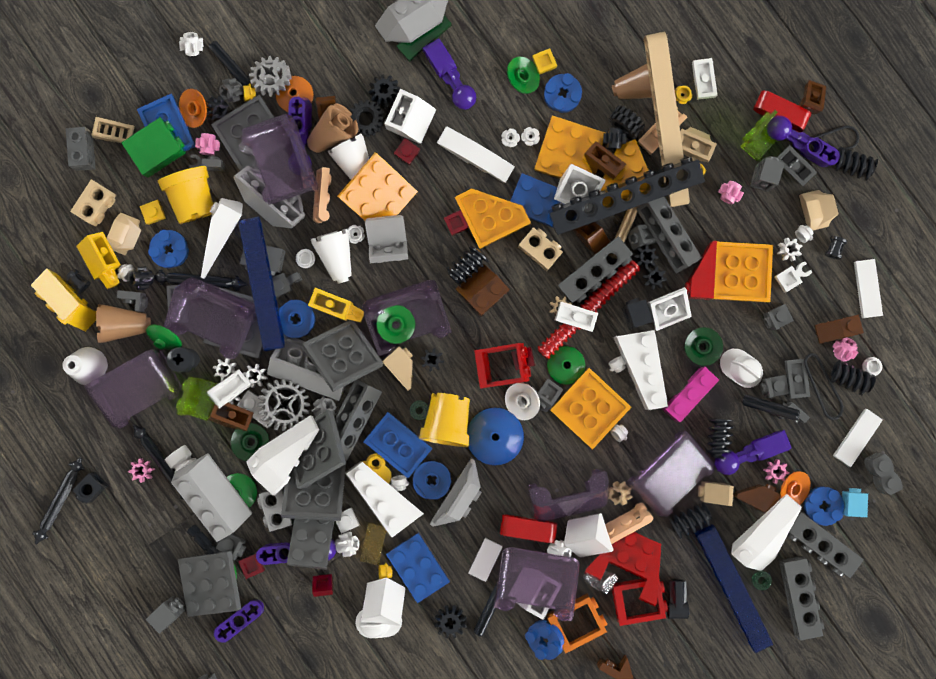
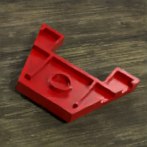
[585,532,661,606]

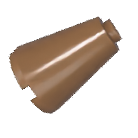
[612,64,652,99]
[307,103,358,153]
[96,304,151,343]

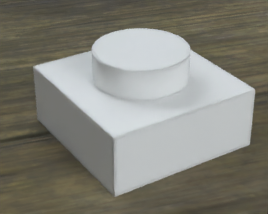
[336,507,360,534]

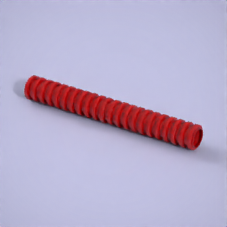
[537,260,640,359]

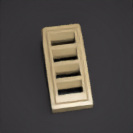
[92,117,135,143]

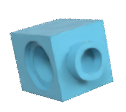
[842,488,868,517]

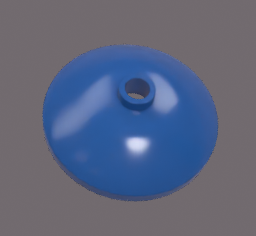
[467,408,524,465]

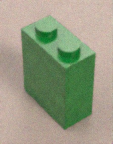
[121,117,186,178]

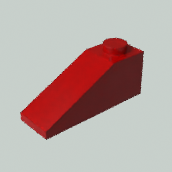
[685,241,717,300]

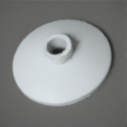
[505,383,540,420]

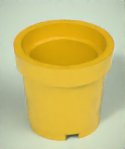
[158,166,213,224]
[419,393,470,447]

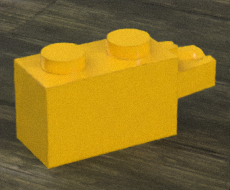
[76,232,121,289]
[308,288,365,322]

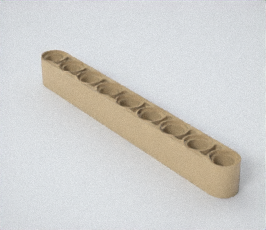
[644,32,689,207]

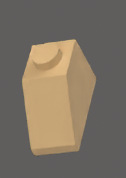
[382,346,413,391]
[698,481,734,506]

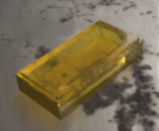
[360,523,386,565]

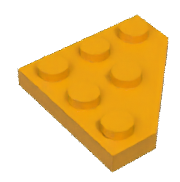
[601,139,648,206]
[455,189,531,249]

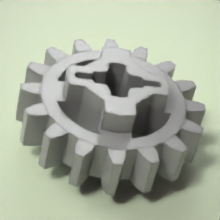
[249,56,292,97]

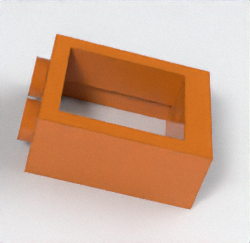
[546,594,608,654]

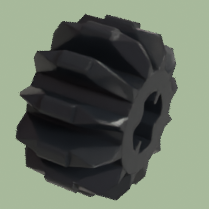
[368,74,401,108]
[434,605,467,638]

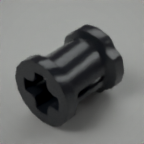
[825,236,847,260]
[64,269,91,294]

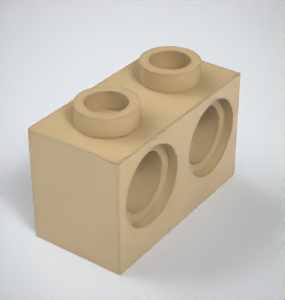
[70,179,116,226]
[518,227,563,271]

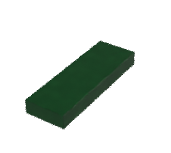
[397,15,452,62]

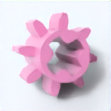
[195,133,220,156]
[718,181,744,204]
[833,338,858,361]
[128,458,155,483]
[763,459,789,484]

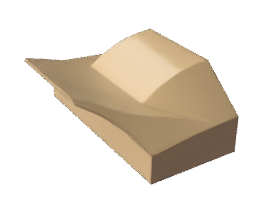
[680,127,717,162]
[799,190,839,231]
[107,212,141,256]

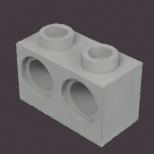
[257,487,294,532]

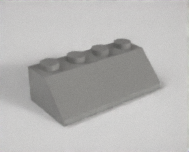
[267,335,346,401]
[171,453,252,542]

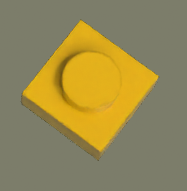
[532,48,557,75]
[140,200,166,225]

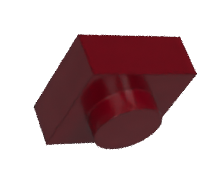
[394,138,420,166]
[444,210,469,236]
[511,347,536,370]
[238,553,265,579]
[312,574,333,597]

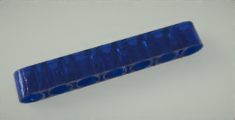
[239,216,285,352]
[695,524,773,654]

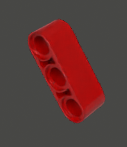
[753,91,812,132]
[500,514,558,543]

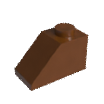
[573,222,610,255]
[814,314,864,343]
[207,403,254,431]
[733,484,781,513]

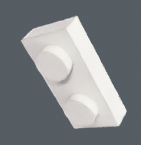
[692,58,717,100]
[555,302,598,332]
[237,390,280,428]

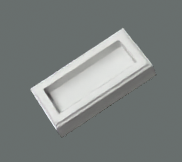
[207,369,251,408]
[468,538,502,582]

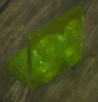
[740,110,778,161]
[176,377,219,421]

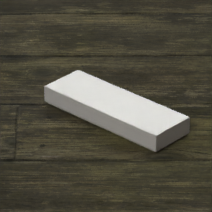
[854,259,883,318]
[833,409,882,467]

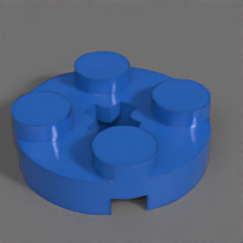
[544,73,582,113]
[148,230,189,268]
[276,300,315,338]
[413,461,451,499]
[804,486,844,526]
[525,620,564,660]

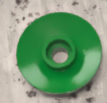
[507,57,540,94]
[377,305,415,344]
[146,324,182,350]
[547,346,585,384]
[226,473,257,508]

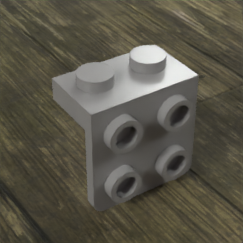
[365,215,408,263]

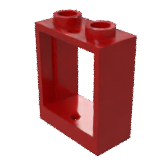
[474,343,531,389]
[611,578,668,626]

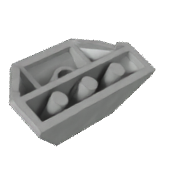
[375,0,448,43]
[234,166,305,228]
[430,457,482,526]

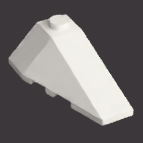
[201,198,243,279]
[247,415,319,496]
[731,494,802,571]

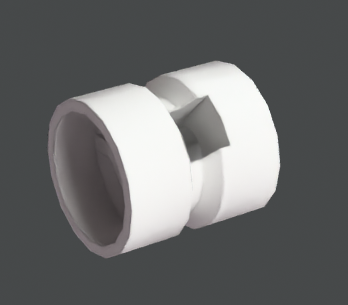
[165,445,197,472]

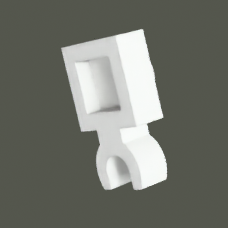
[775,262,812,293]

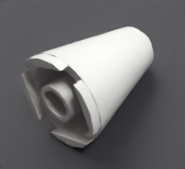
[328,134,369,180]
[311,229,352,283]
[63,347,108,385]

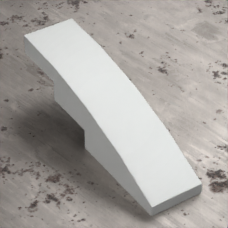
[437,127,515,183]

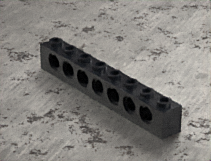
[548,156,705,235]

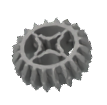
[257,379,310,431]

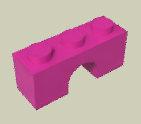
[662,367,719,423]

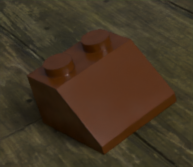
[456,264,510,317]

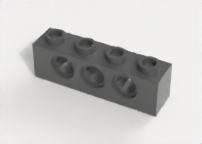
[636,197,702,274]
[558,236,633,303]
[335,379,382,461]
[787,512,864,578]
[779,556,824,641]

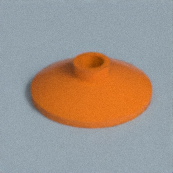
[276,76,314,112]
[179,89,207,128]
[780,471,810,505]

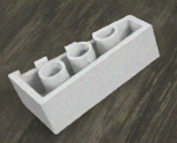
[614,330,668,410]
[345,461,424,537]

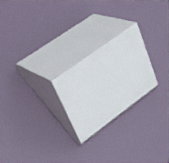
[554,164,606,212]
[647,287,691,331]
[564,513,613,557]
[361,578,405,626]

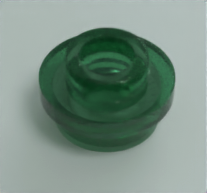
[410,401,429,420]
[752,571,772,591]

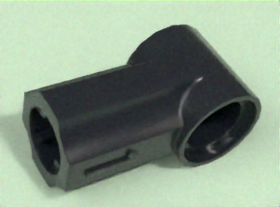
[667,579,689,619]

